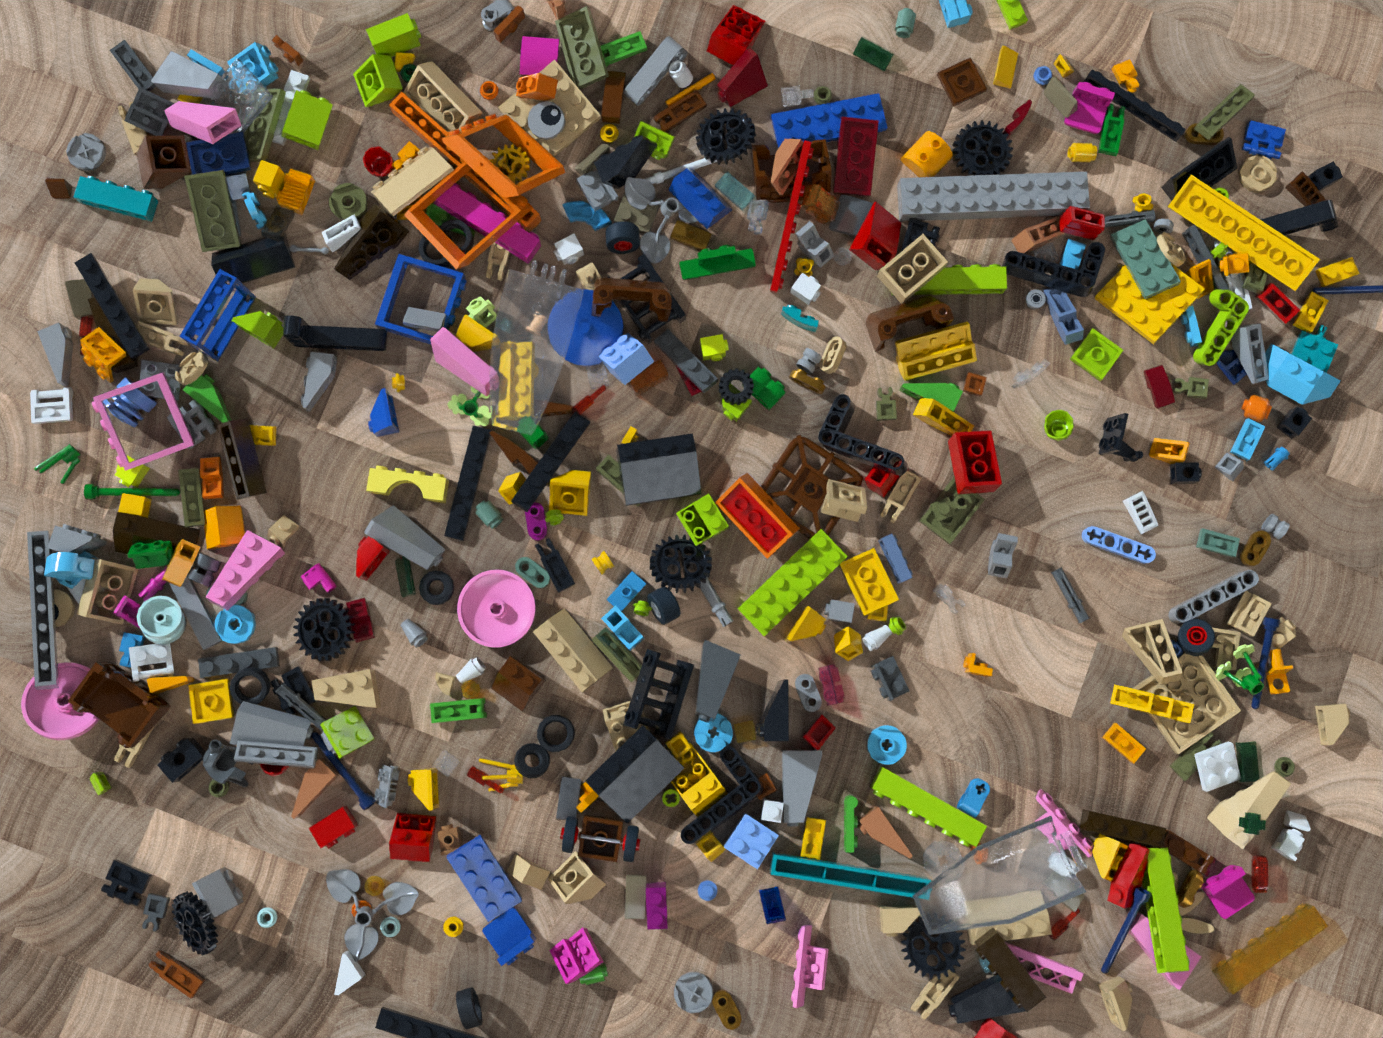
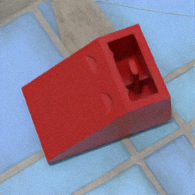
[706,5,766,65]
[849,201,902,270]

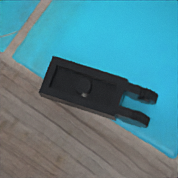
[535,538,575,593]

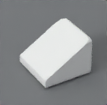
[1283,811,1311,832]

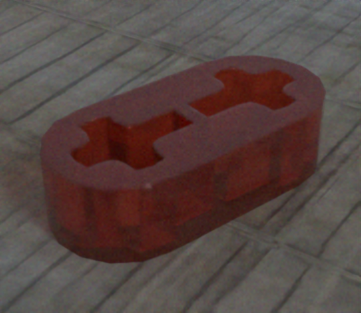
[1251,855,1268,894]

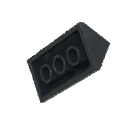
[1161,137,1238,201]
[211,232,295,285]

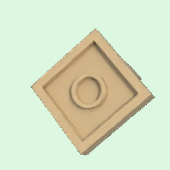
[821,479,867,522]

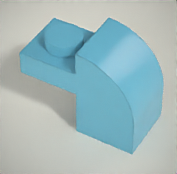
[44,552,95,580]
[601,605,644,651]

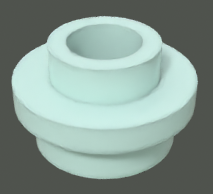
[257,907,277,928]
[380,917,401,937]

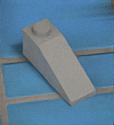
[37,323,73,387]
[1231,324,1269,384]

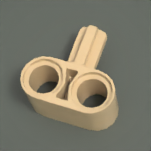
[576,262,602,290]

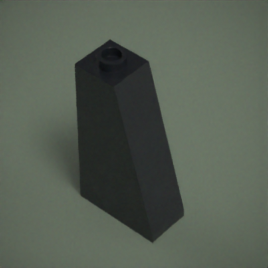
[948,975,1025,1024]

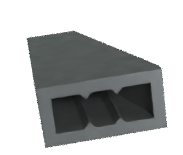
[695,640,741,723]

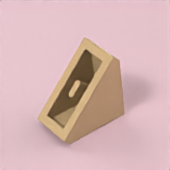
[506,854,550,890]

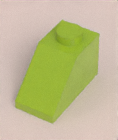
[721,383,752,422]

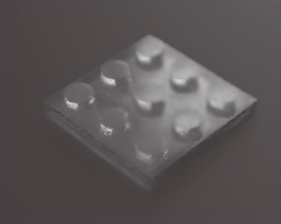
[202,58,273,134]

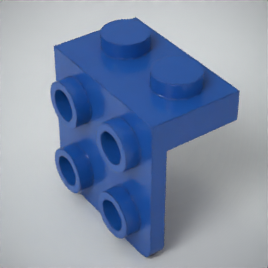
[482,907,536,966]

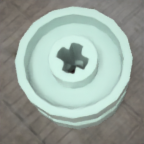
[137,596,186,645]

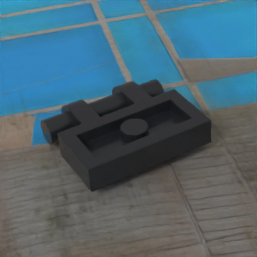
[900,218,940,252]
[270,666,318,715]
[101,859,152,907]

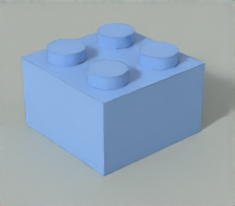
[599,333,654,385]
[723,812,779,869]

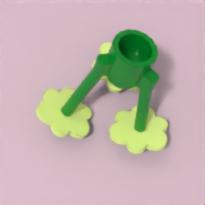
[447,386,492,426]
[1216,644,1264,695]

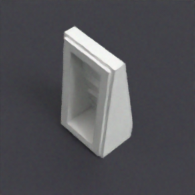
[322,214,361,252]
[1123,491,1159,534]

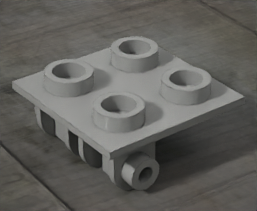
[139,360,180,401]
[375,764,400,808]

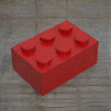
[948,430,1002,494]

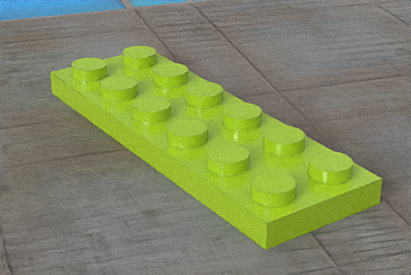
[737,529,848,636]

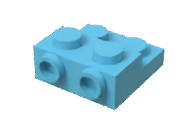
[228,42,279,95]

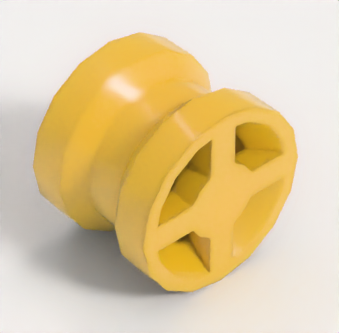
[591,551,615,575]

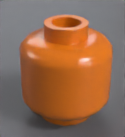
[1241,395,1272,422]

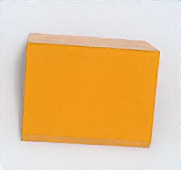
[204,506,245,550]

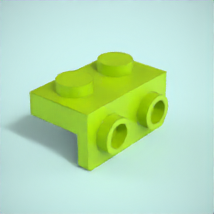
[630,121,675,160]

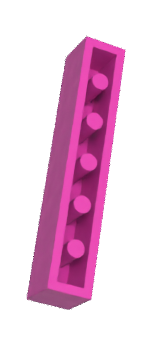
[434,183,541,264]

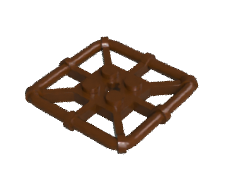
[761,435,864,539]

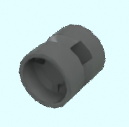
[186,552,222,587]

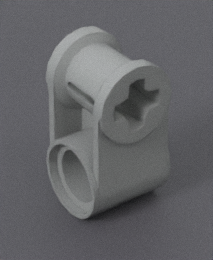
[481,0,515,31]

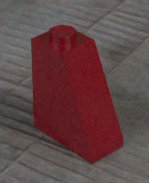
[717,48,768,107]

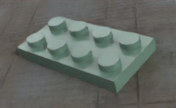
[1110,219,1181,299]

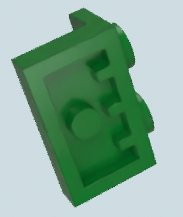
[127,540,174,569]

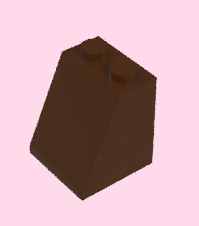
[137,136,191,189]
[491,656,546,712]

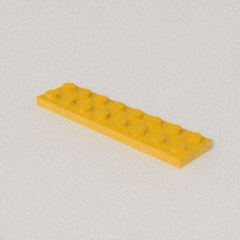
[1168,175,1320,291]

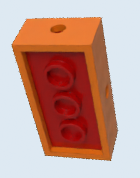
[715,473,800,559]

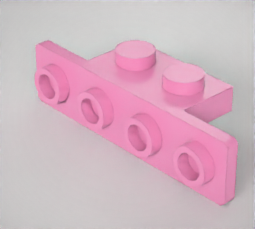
[1034,789,1094,858]
[791,925,828,1008]

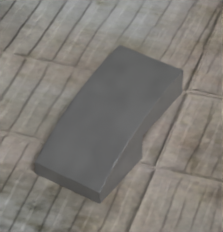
[556,777,581,820]

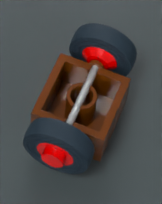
[560,815,641,862]

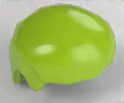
[1044,410,1074,441]

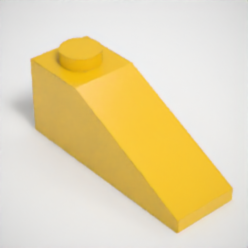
[913,398,974,436]

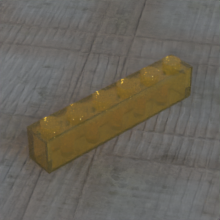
[1212,904,1328,995]

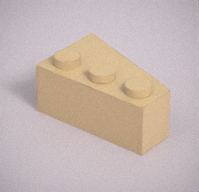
[1122,619,1183,685]
[312,669,381,708]

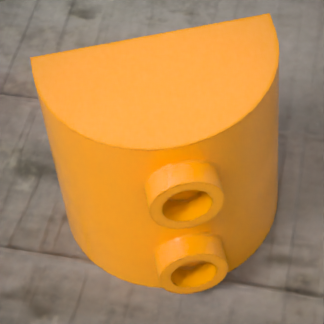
[900,131,953,177]

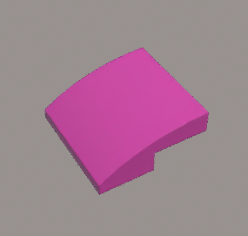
[519,36,560,75]
[549,927,604,984]

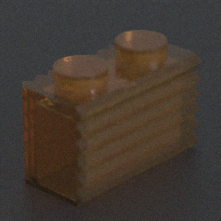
[801,185,841,224]
[628,359,669,396]

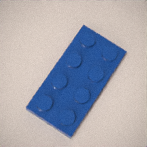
[446,835,522,922]

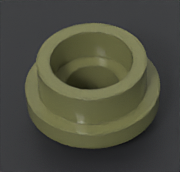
[813,86,832,105]
[1274,757,1295,777]
[209,779,229,797]

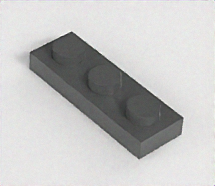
[110,40,156,91]

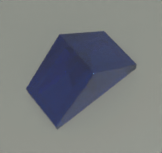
[759,886,786,925]

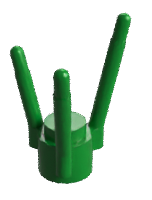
[34,444,81,484]

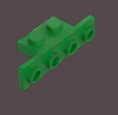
[679,245,756,280]

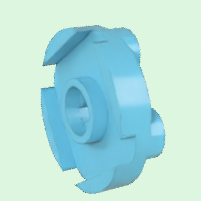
[242,191,268,230]
[215,605,256,644]
[694,713,733,752]
[867,725,907,765]

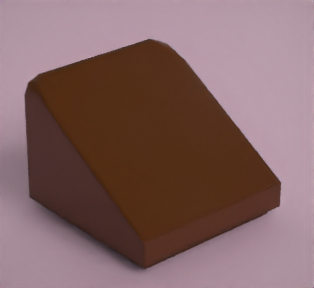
[45,178,72,199]

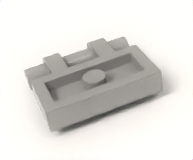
[167,400,217,449]

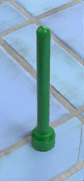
[84,484,180,499]

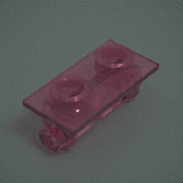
[819,664,845,706]

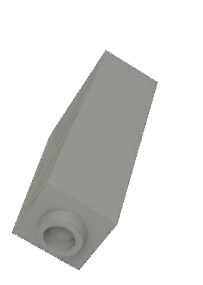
[151,51,228,99]
[364,505,445,570]
[230,701,314,746]
[782,750,822,826]

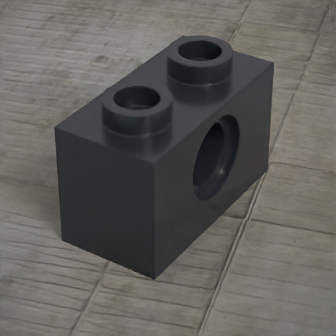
[157,738,206,783]

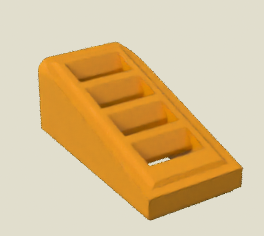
[147,676,194,694]

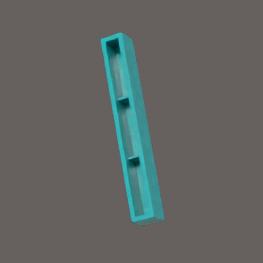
[769,852,931,900]

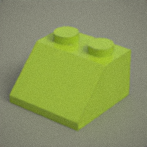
[353,54,403,107]
[231,311,284,349]

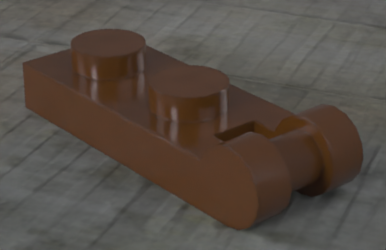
[653,89,707,133]
[1159,830,1217,876]

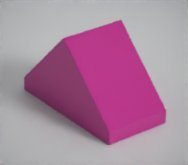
[113,595,141,628]

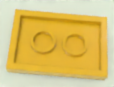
[839,548,899,616]

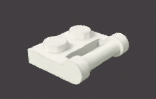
[30,387,73,424]
[129,643,174,682]

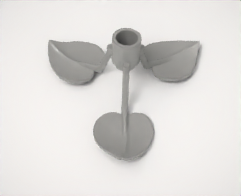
[625,177,698,264]
[326,869,419,961]

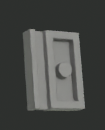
[576,170,618,211]

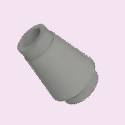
[400,619,428,648]

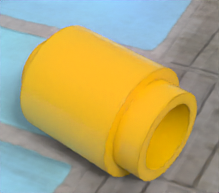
[1067,143,1097,162]

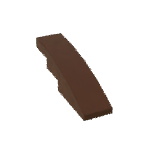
[489,431,550,487]

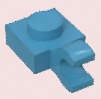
[119,632,145,668]

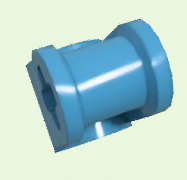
[957,778,990,818]

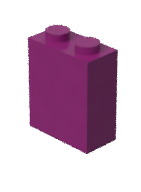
[646,882,668,930]

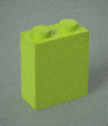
[366,13,422,57]
[281,90,333,150]

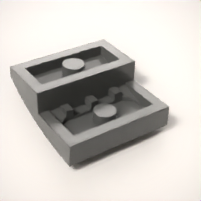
[124,87,175,136]
[829,194,873,238]

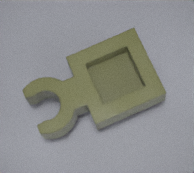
[1173,377,1209,399]
[876,387,897,421]
[930,495,967,522]

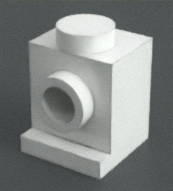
[1271,828,1305,861]

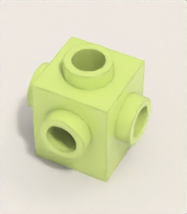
[466,297,498,328]

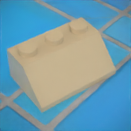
[76,558,138,625]

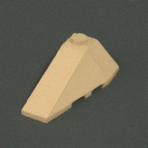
[1207,771,1291,849]

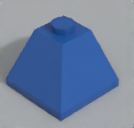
[368,388,399,437]

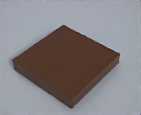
[937,57,987,107]

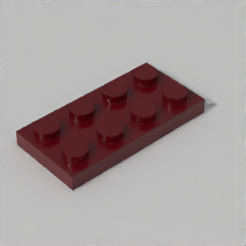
[833,117,879,197]

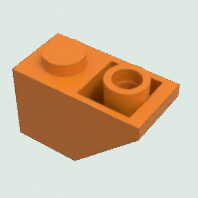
[516,73,558,101]

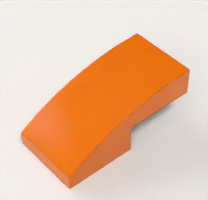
[200,457,224,499]

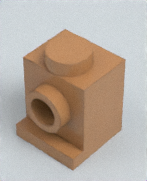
[437,824,463,856]

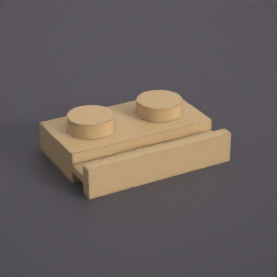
[1226,590,1272,637]

